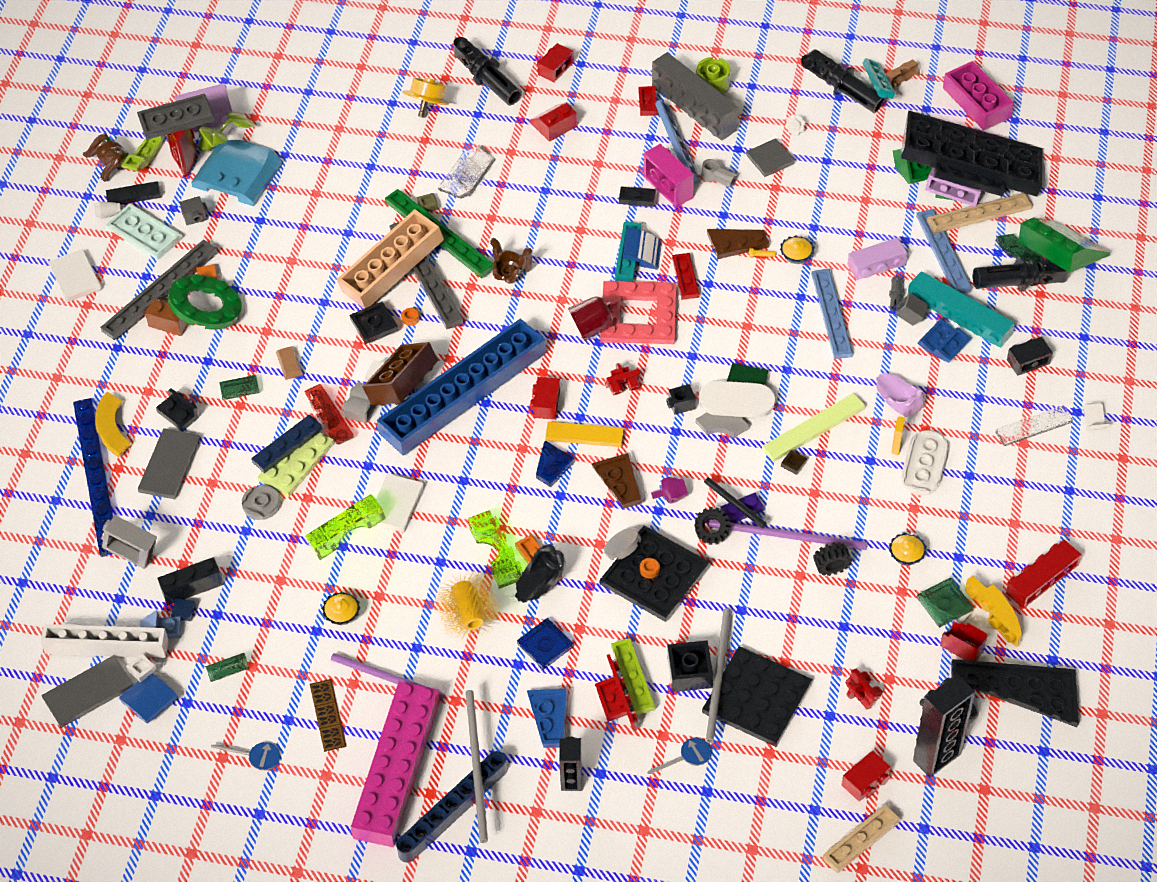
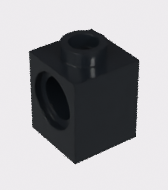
[666,384,696,415]

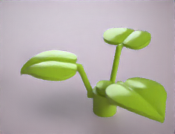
[198,112,255,151]

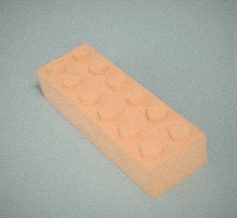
[337,210,444,308]

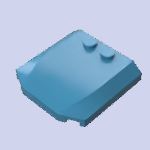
[191,140,282,207]

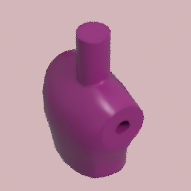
[651,477,688,504]

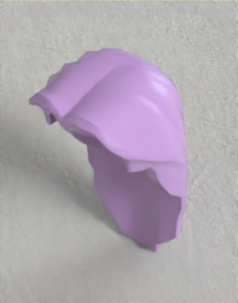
[876,372,924,417]

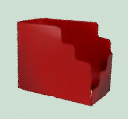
[940,621,988,661]

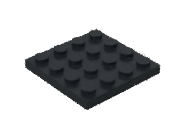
[599,525,710,622]
[702,646,813,747]

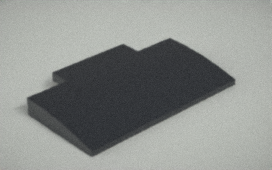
[900,110,1043,197]

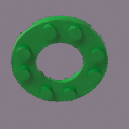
[168,274,242,330]

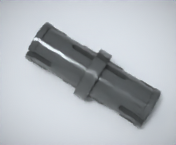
[889,276,903,312]

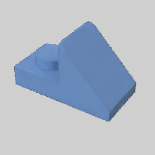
[140,610,181,639]

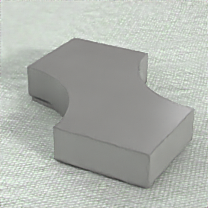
[695,412,749,438]

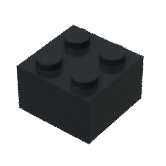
[667,640,714,692]

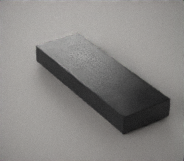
[106,181,161,205]

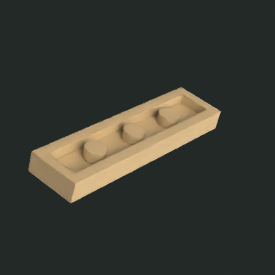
[822,805,900,874]

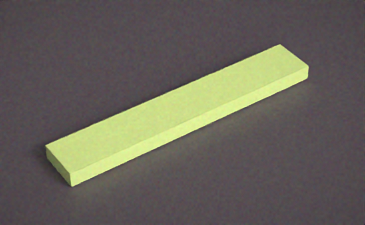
[762,393,865,462]

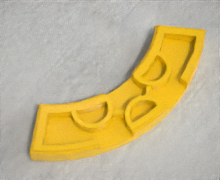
[95,392,131,457]

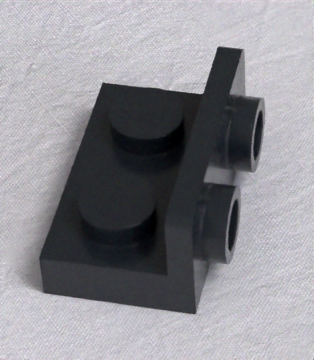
[156,388,199,432]

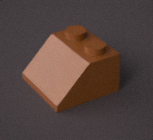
[145,298,197,336]

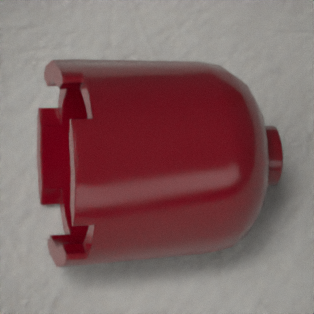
[568,296,615,341]

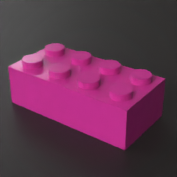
[943,61,1014,131]

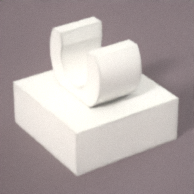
[126,654,156,683]

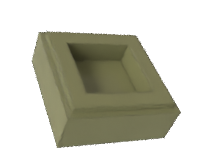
[416,193,439,212]

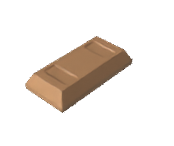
[276,346,303,380]

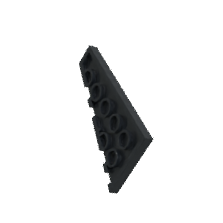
[951,659,1079,728]

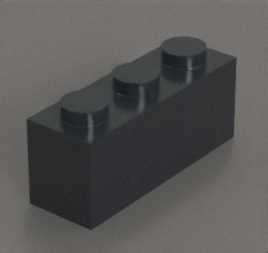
[157,557,224,606]
[559,736,582,791]

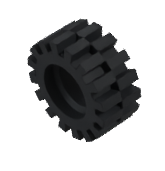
[694,507,730,545]
[813,542,852,576]

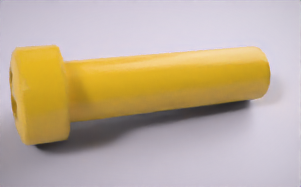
[749,248,775,257]

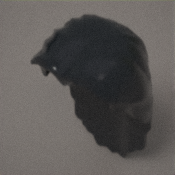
[515,544,566,603]

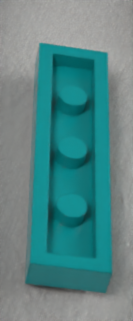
[862,58,896,99]
[615,222,641,282]

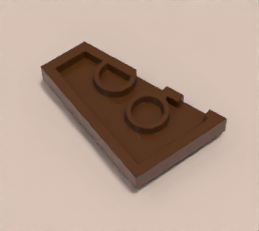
[707,229,769,260]
[591,453,642,509]

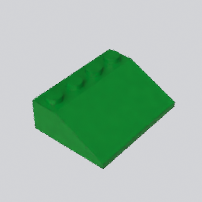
[1018,217,1110,273]

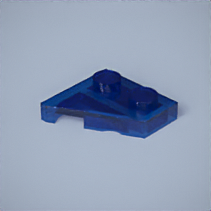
[536,440,575,488]

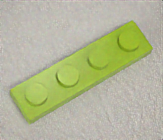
[611,638,655,715]

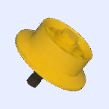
[402,77,449,118]

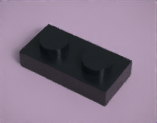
[619,186,656,207]

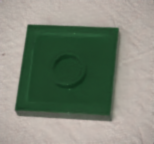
[917,577,974,628]

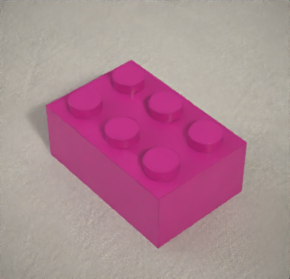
[644,143,694,208]

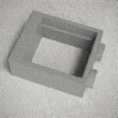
[101,515,157,569]

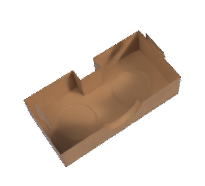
[886,59,920,89]

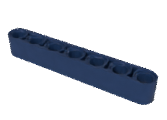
[396,751,507,863]

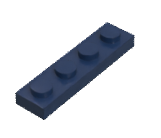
[251,414,323,474]

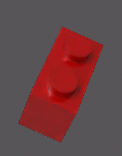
[537,43,574,83]
[530,377,561,420]
[841,750,891,802]

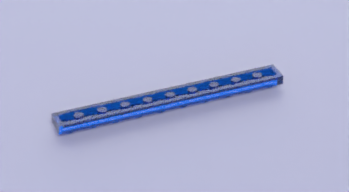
[73,398,113,557]

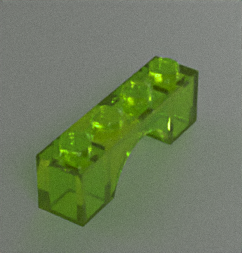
[305,494,386,560]
[468,510,523,589]

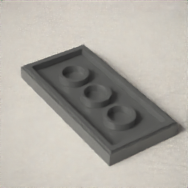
[137,93,215,140]
[137,428,200,500]
[41,655,133,728]

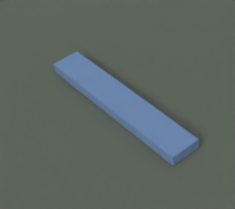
[655,100,700,184]
[916,209,972,294]
[811,269,853,359]

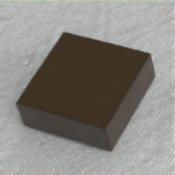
[781,450,807,475]

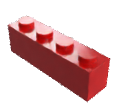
[1006,539,1082,609]

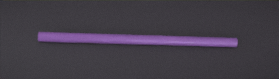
[709,520,867,550]

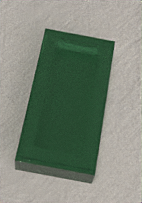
[219,375,260,400]
[205,652,249,682]

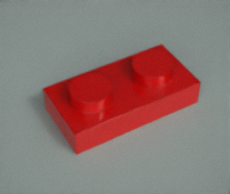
[638,86,657,116]

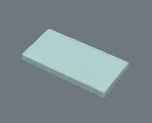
[105,203,183,260]

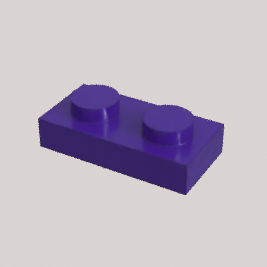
[720,492,764,523]

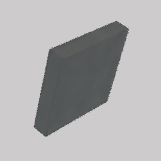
[746,138,795,177]

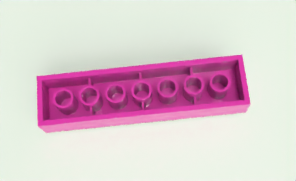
[350,681,440,848]

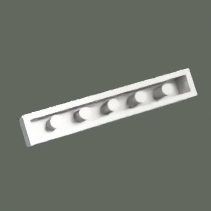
[40,624,169,658]

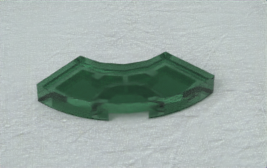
[996,233,1042,262]

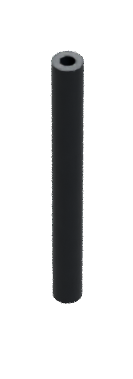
[704,477,767,529]

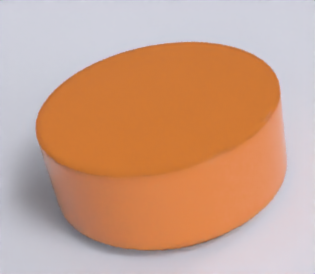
[401,308,420,326]
[640,558,660,579]

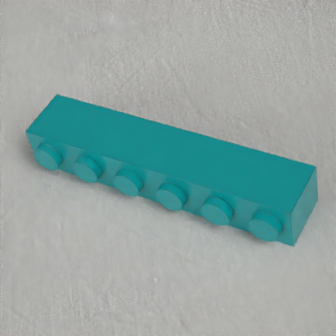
[907,271,1015,348]

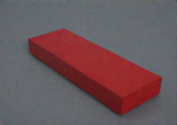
[672,253,699,300]

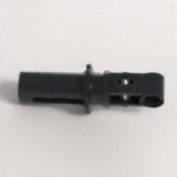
[453,37,522,106]
[801,49,886,114]
[972,257,1070,292]

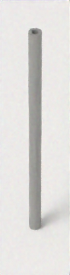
[705,608,731,743]
[465,690,488,843]

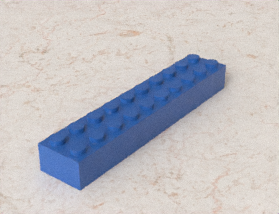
[377,318,546,456]

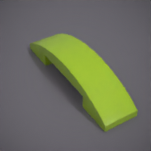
[121,135,166,171]

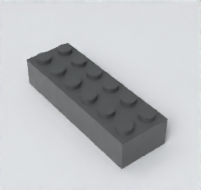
[652,52,738,141]

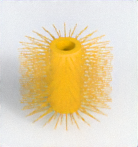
[434,570,503,641]

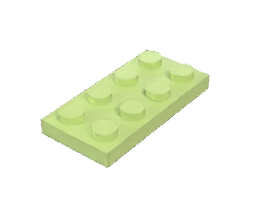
[257,432,334,497]

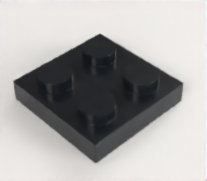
[349,301,399,345]

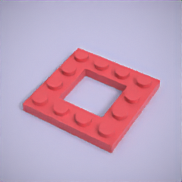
[600,281,676,344]

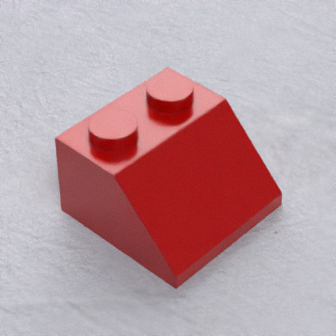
[529,102,577,142]

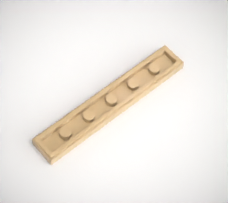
[927,193,1032,234]

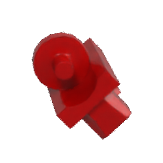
[605,363,640,396]
[845,668,883,710]

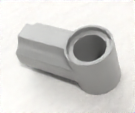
[701,159,737,188]

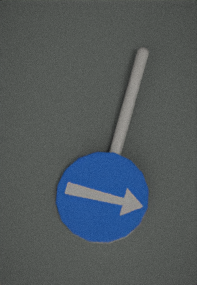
[647,738,712,774]
[211,742,280,771]

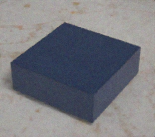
[171,598,196,621]

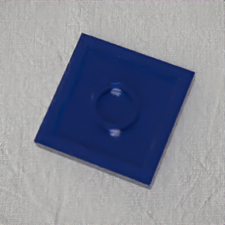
[517,617,574,670]

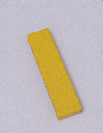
[545,422,623,447]

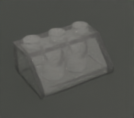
[437,144,496,199]

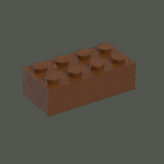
[362,342,439,406]

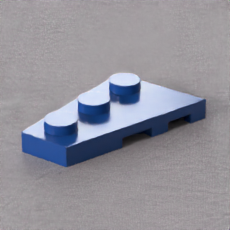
[526,689,568,748]

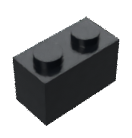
[1006,336,1053,376]

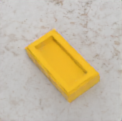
[891,416,905,455]

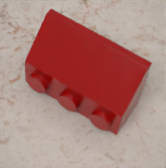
[167,128,198,177]

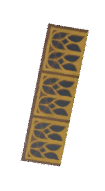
[309,679,347,752]

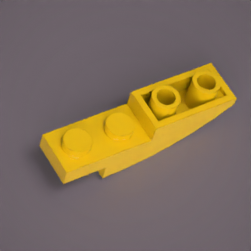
[965,575,1022,648]

